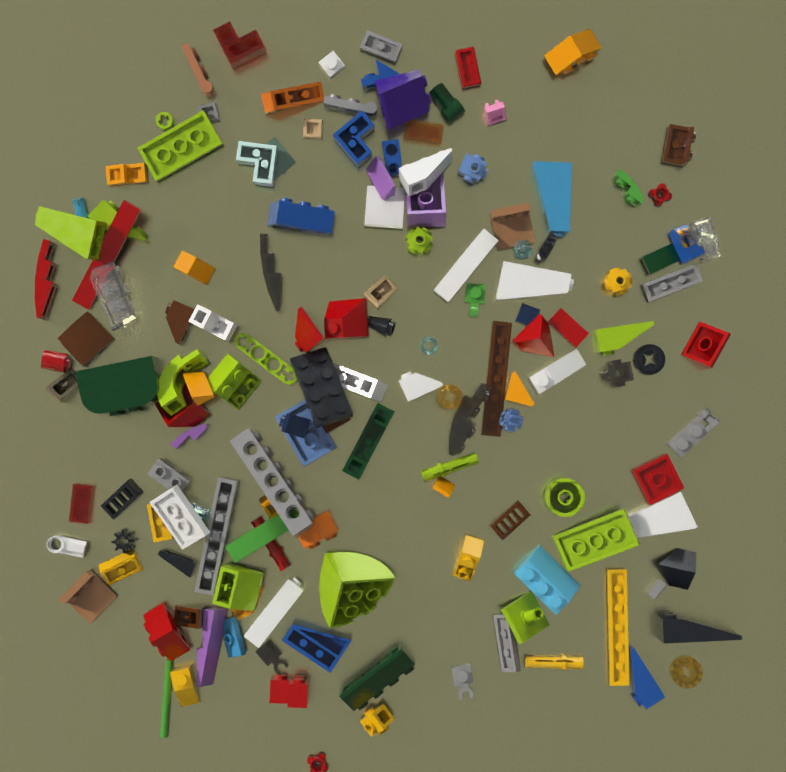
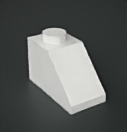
[399,371,443,402]

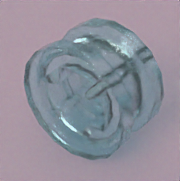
[514,240,532,259]
[420,337,438,354]

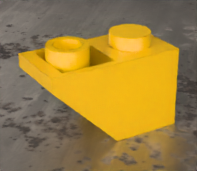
[453,535,484,581]

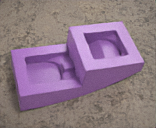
[171,424,210,449]

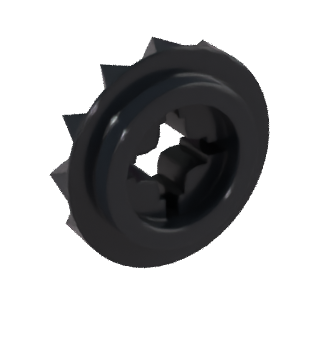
[537,233,557,262]
[634,344,665,375]

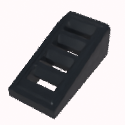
[101,478,143,520]
[158,549,198,578]

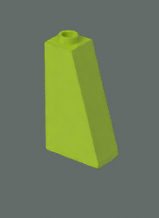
[35,206,107,260]

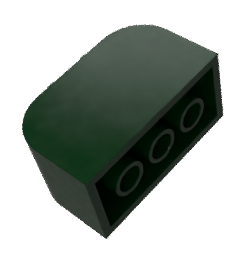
[75,356,161,417]

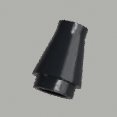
[368,316,396,337]

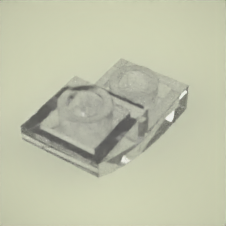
[691,217,721,261]

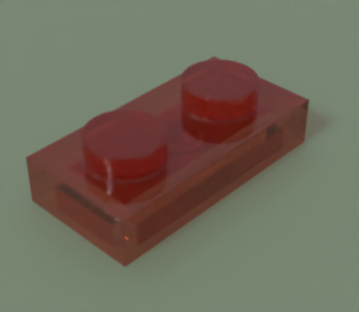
[69,483,94,524]

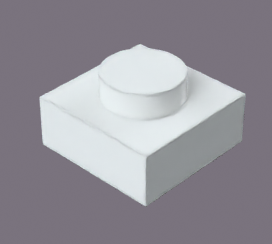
[318,51,345,79]

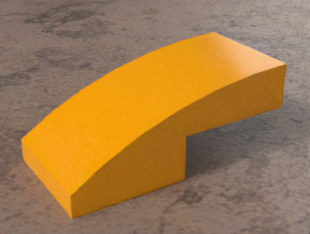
[106,163,149,186]

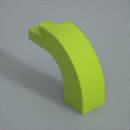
[157,349,209,416]

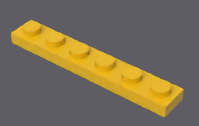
[607,569,630,686]

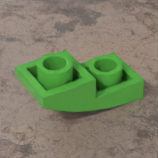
[613,169,645,206]

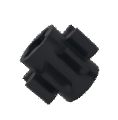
[111,529,137,553]

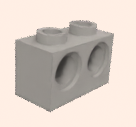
[147,458,192,493]

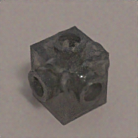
[603,359,634,388]

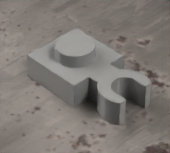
[451,664,474,700]

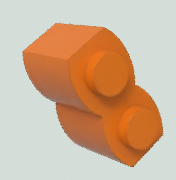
[298,510,339,550]

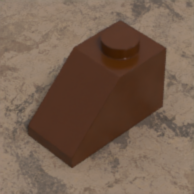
[165,300,195,345]

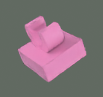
[484,100,507,125]

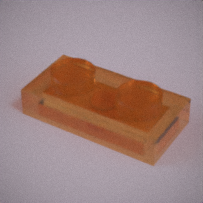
[403,120,444,145]

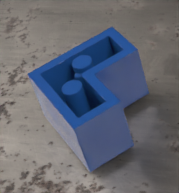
[333,110,375,168]

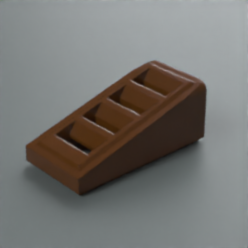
[489,500,531,541]

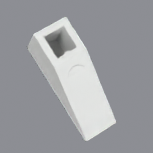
[399,148,452,196]

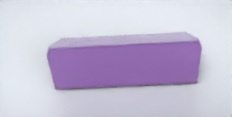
[366,155,396,200]

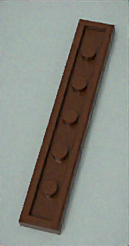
[481,321,512,437]

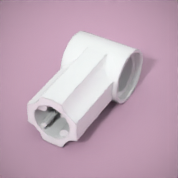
[47,535,87,558]

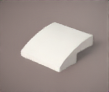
[364,185,405,229]

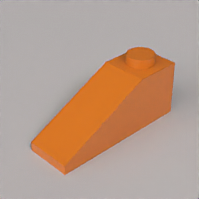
[261,81,324,113]

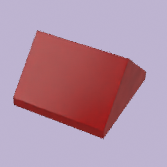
[682,322,731,369]

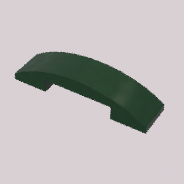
[342,403,395,480]

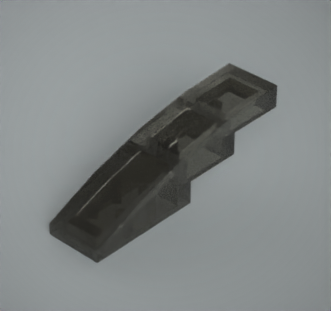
[260,234,283,313]

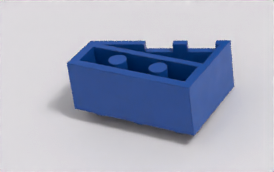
[267,198,335,235]
[281,624,352,673]

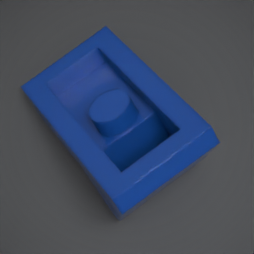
[361,60,399,90]

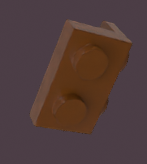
[662,124,696,167]

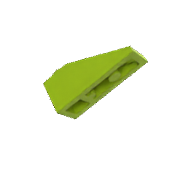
[594,321,654,356]

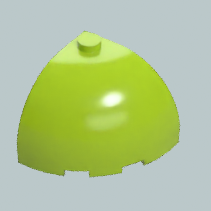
[319,552,395,628]

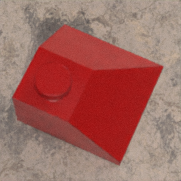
[324,298,369,340]
[295,307,325,353]
[155,382,209,427]

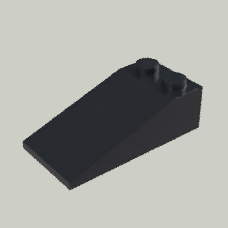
[656,612,742,644]

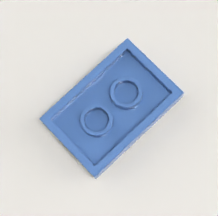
[275,400,337,467]

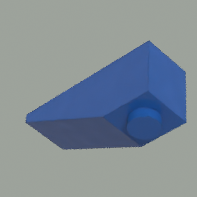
[629,646,665,709]

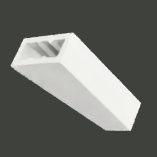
[495,261,574,301]
[628,492,697,538]
[244,577,304,648]

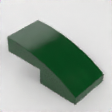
[641,243,680,275]

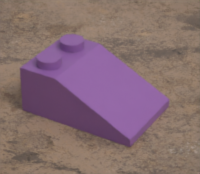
[406,172,446,228]

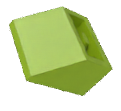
[207,353,262,410]
[212,563,264,611]

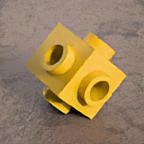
[604,267,633,296]
[360,704,395,737]

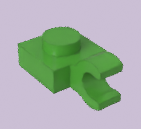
[465,283,486,317]

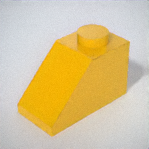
[170,665,200,707]

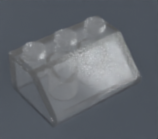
[90,261,137,331]

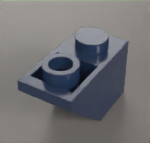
[279,413,311,438]

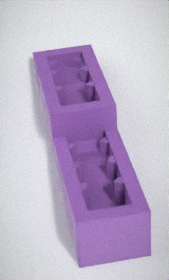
[197,608,227,687]

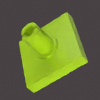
[501,591,549,644]

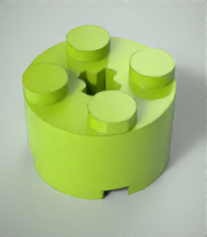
[544,478,585,517]

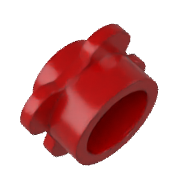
[649,183,672,206]
[307,753,329,772]

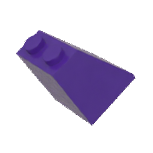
[375,70,431,130]

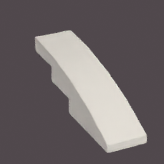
[433,229,499,302]

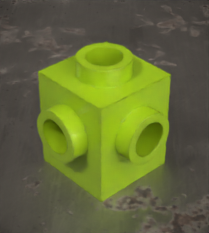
[405,227,434,256]

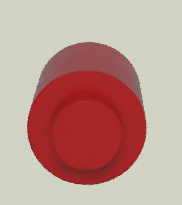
[41,350,72,373]

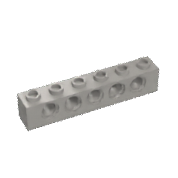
[230,428,315,538]
[194,477,239,596]

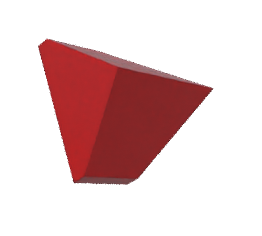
[513,314,555,357]

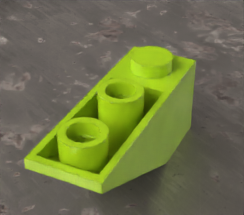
[88,199,148,243]

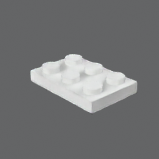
[149,485,210,550]

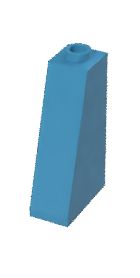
[532,161,572,237]

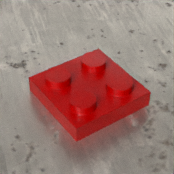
[632,454,684,505]

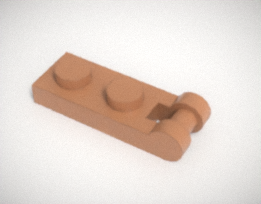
[182,43,215,96]

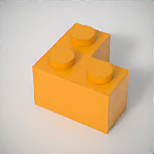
[544,29,602,75]

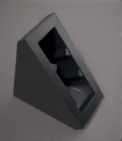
[658,548,696,590]

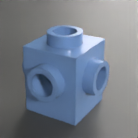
[458,153,489,184]

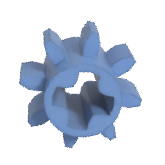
[499,408,523,432]

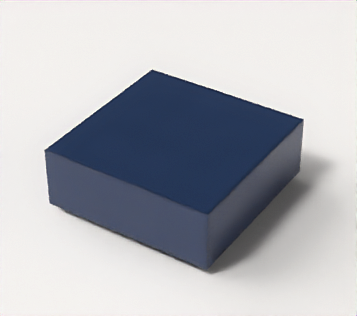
[515,303,540,326]

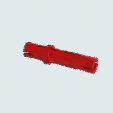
[251,516,291,572]

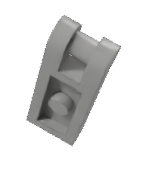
[323,94,377,117]
[667,407,720,458]

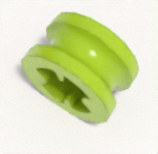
[155,112,174,130]

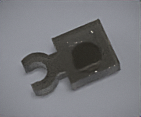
[255,638,289,674]

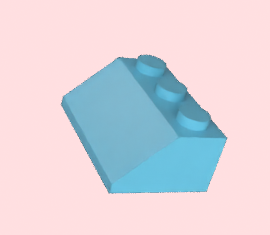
[513,545,581,615]

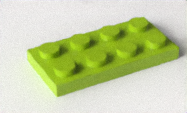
[137,110,223,182]
[553,508,640,572]

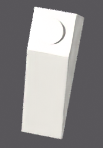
[528,349,586,395]
[333,363,388,402]

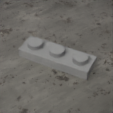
[642,264,703,302]
[493,613,521,672]

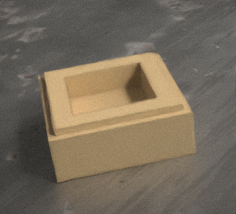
[303,118,323,139]

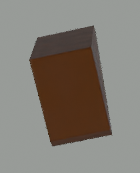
[175,606,205,629]

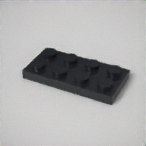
[290,347,353,429]

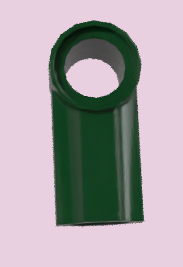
[429,83,465,123]

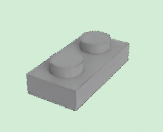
[360,30,402,63]

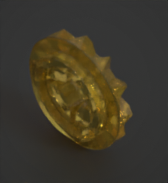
[671,657,703,688]

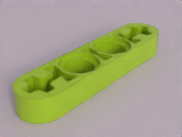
[235,333,297,385]

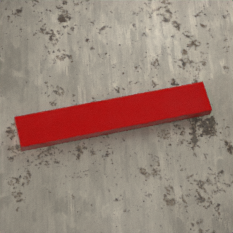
[72,200,142,310]

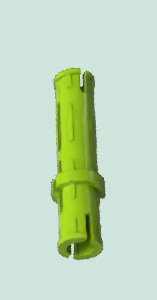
[421,452,479,482]

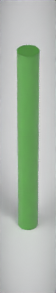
[160,659,173,738]

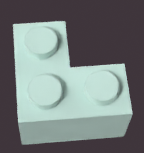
[236,141,278,187]

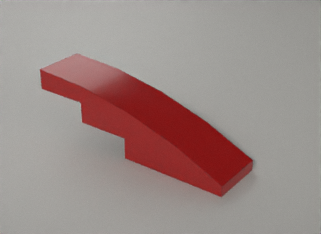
[34,239,57,320]

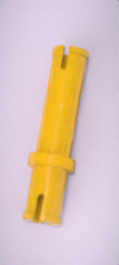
[525,655,584,671]

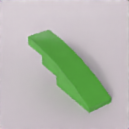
[225,509,299,563]

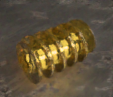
[437,384,462,409]

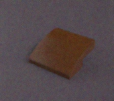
[57,311,113,367]

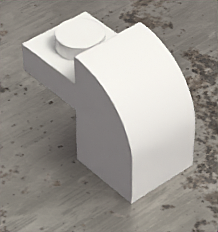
[189,304,237,342]

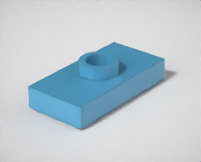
[222,617,246,658]

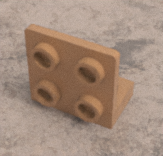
[490,203,535,250]
[59,570,117,623]

